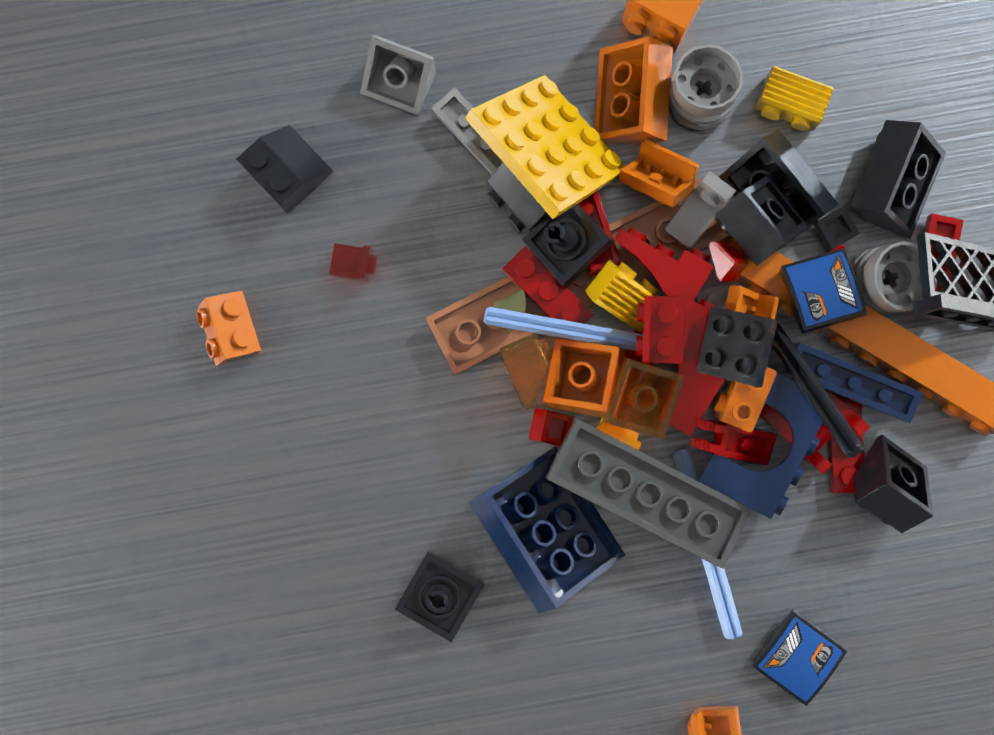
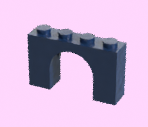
[699,372,834,519]

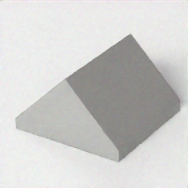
[360,34,436,115]

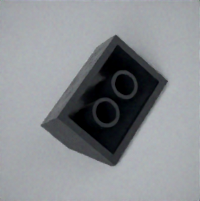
[850,120,946,239]
[719,129,839,251]

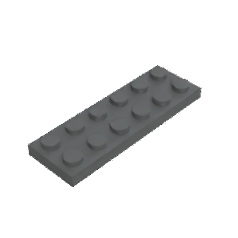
[545,419,752,569]

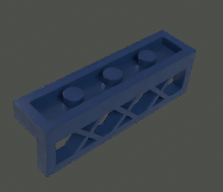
[784,342,923,423]

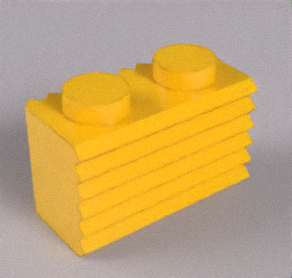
[755,65,834,131]
[585,260,660,332]

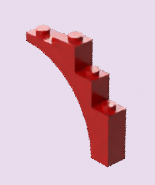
[614,227,725,436]

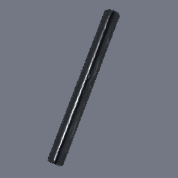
[772,318,864,458]

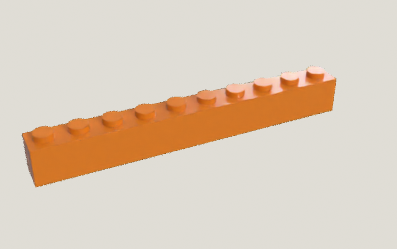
[714,237,994,436]

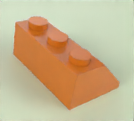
[594,36,673,145]

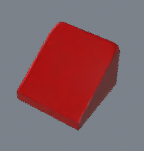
[709,241,749,282]
[529,408,574,446]

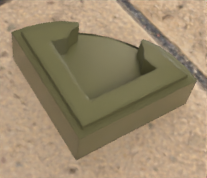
[493,289,526,333]

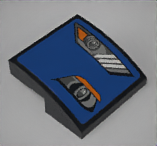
[780,248,867,334]
[752,609,847,706]

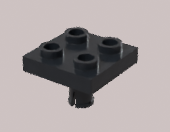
[522,203,613,287]
[696,306,778,387]
[395,551,484,643]

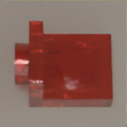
[329,243,377,282]

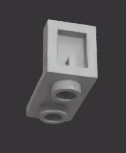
[665,171,736,249]

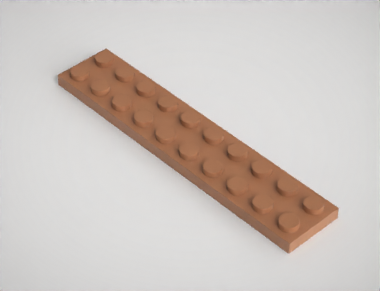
[425,177,732,376]

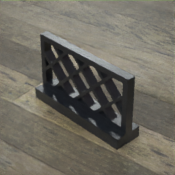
[913,232,994,330]

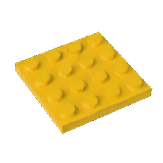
[465,75,625,219]

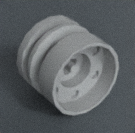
[669,44,743,130]
[851,241,937,314]

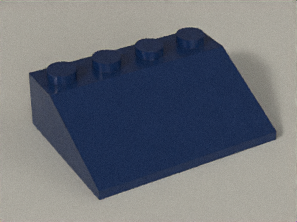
[469,446,626,613]

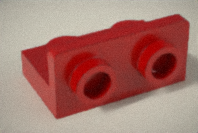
[636,295,685,364]

